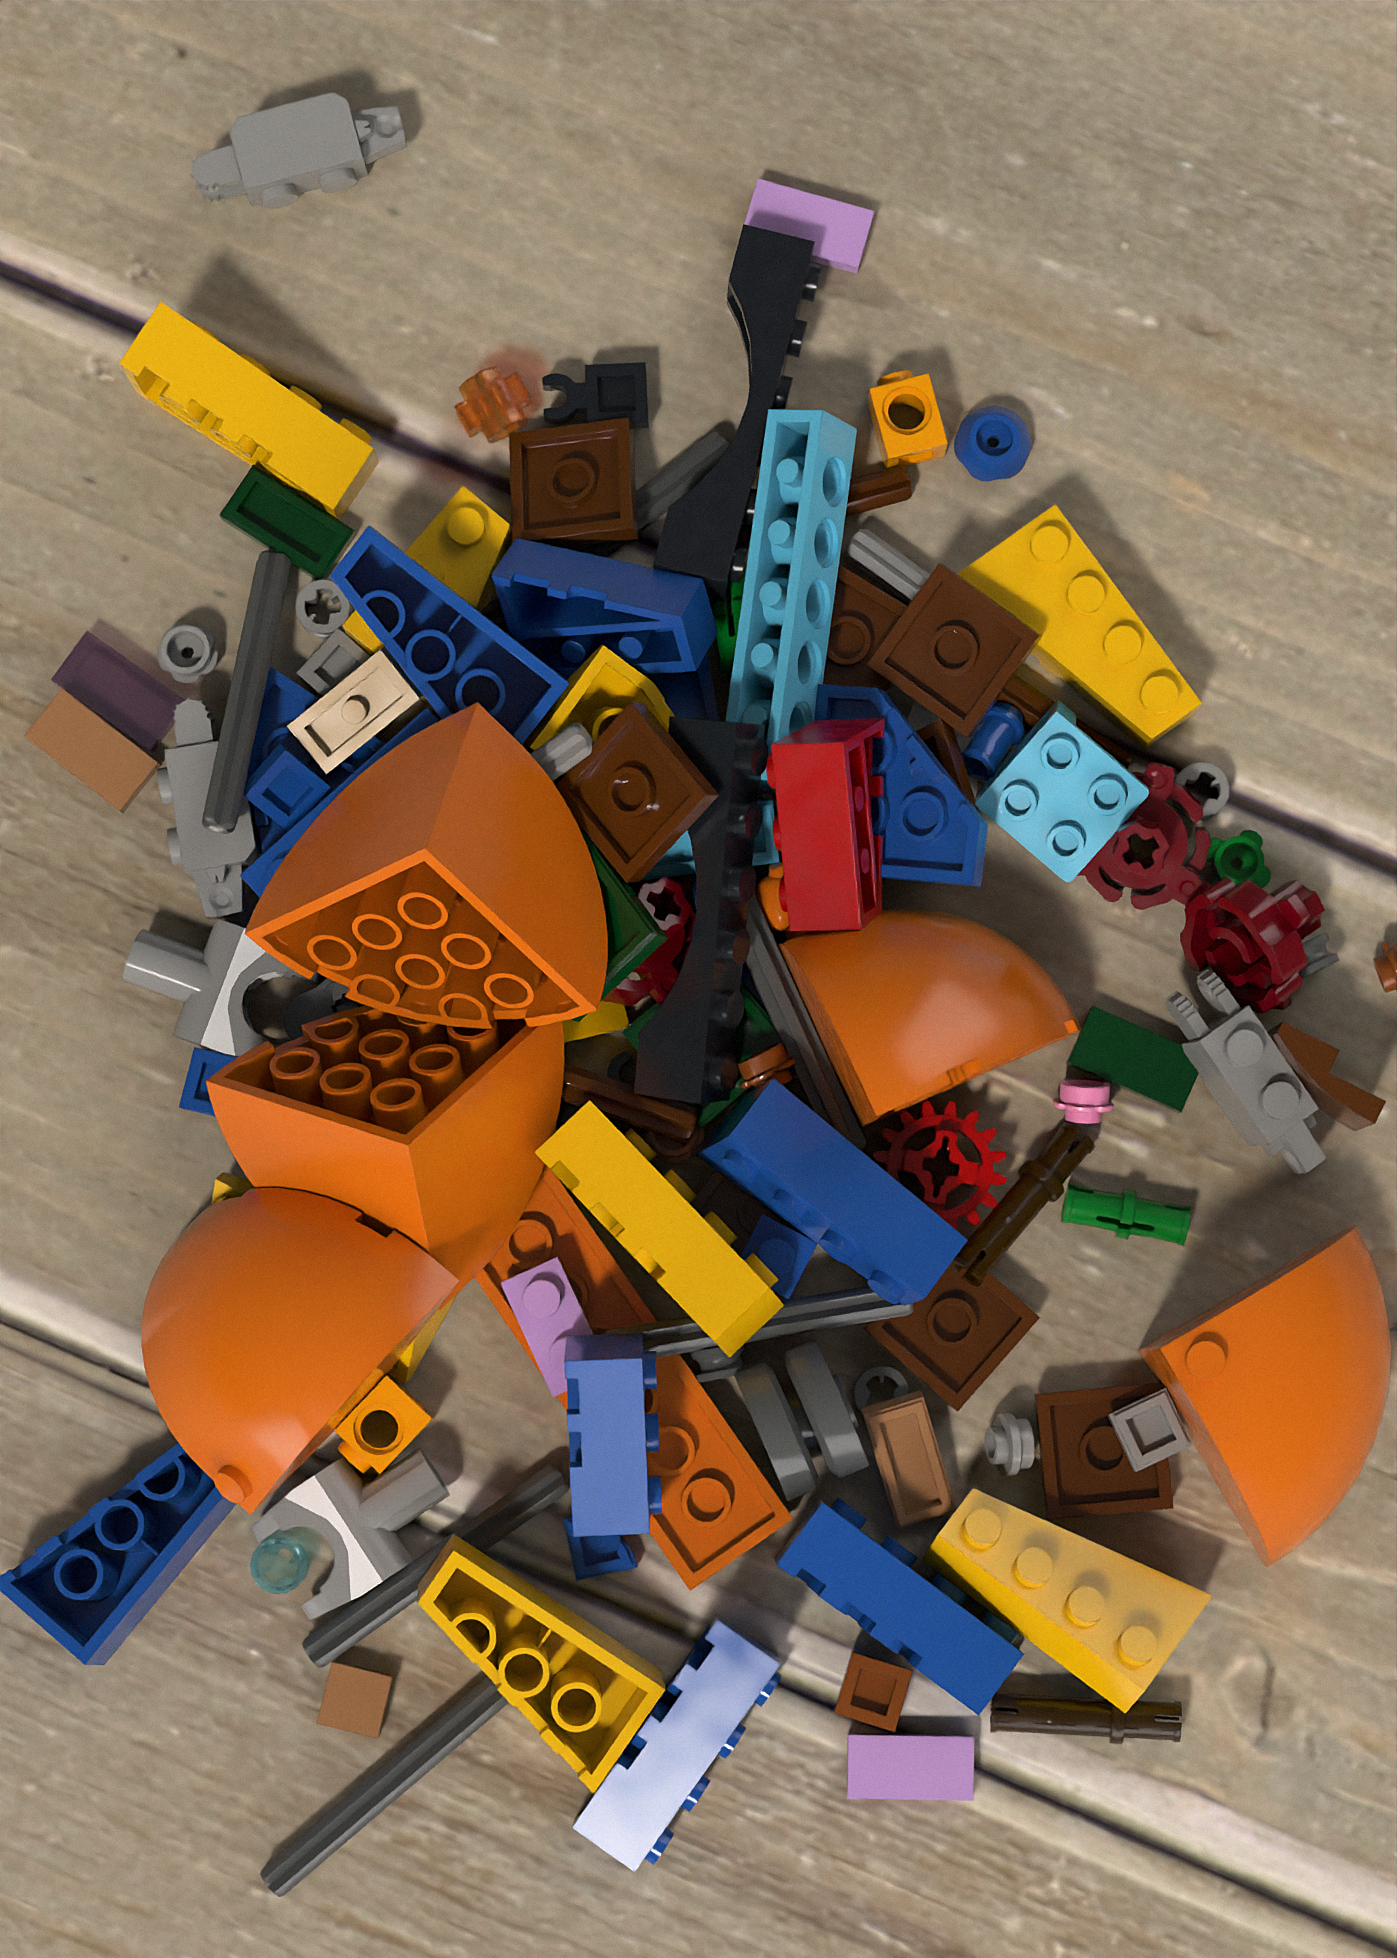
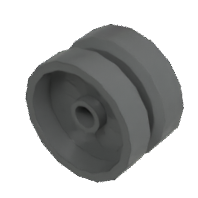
[734,1340,869,1501]

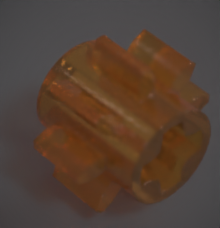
[454,366,532,443]

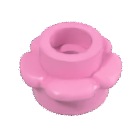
[1053,1079,1115,1124]

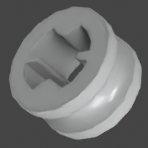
[295,579,353,639]
[1172,762,1230,821]

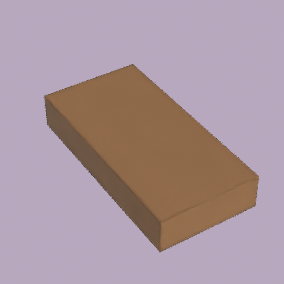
[24,688,161,814]
[861,1390,956,1529]

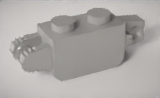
[190,92,407,209]
[157,697,262,920]
[1165,969,1326,1174]

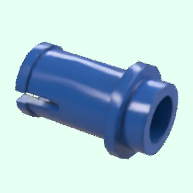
[961,702,1024,781]

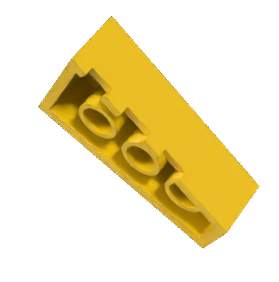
[119,301,379,520]
[957,504,1202,750]
[534,1100,784,1358]
[922,1488,1213,1713]
[417,1534,666,1794]

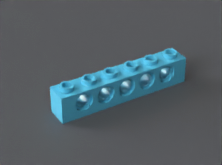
[725,409,857,792]

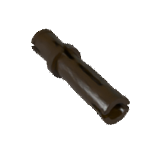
[950,1122,1095,1287]
[990,1692,1182,1744]

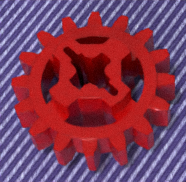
[872,1101,1007,1230]

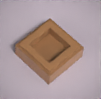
[316,1660,394,1739]

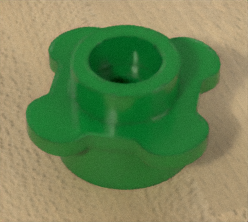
[1206,830,1271,889]

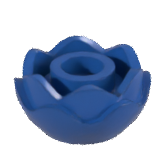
[954,406,1031,482]

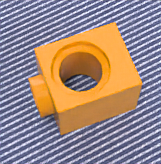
[867,370,948,470]
[334,1375,435,1474]

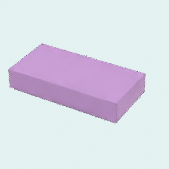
[744,179,874,274]
[847,1733,974,1801]

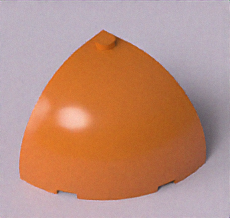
[244,702,608,1029]
[778,908,1082,1128]
[206,1005,565,1310]
[141,1188,460,1515]
[1138,1225,1391,1567]

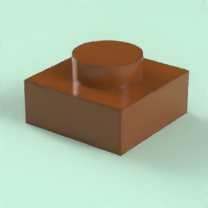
[834,1651,913,1732]

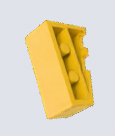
[342,486,512,713]

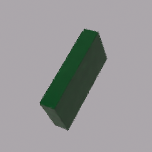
[219,465,357,580]
[1066,1005,1199,1113]

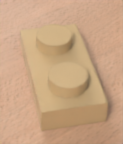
[287,647,423,774]

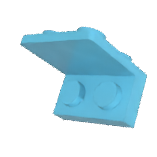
[975,699,1149,882]

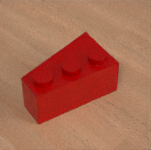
[766,718,885,931]

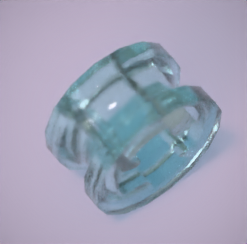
[250,1536,309,1594]

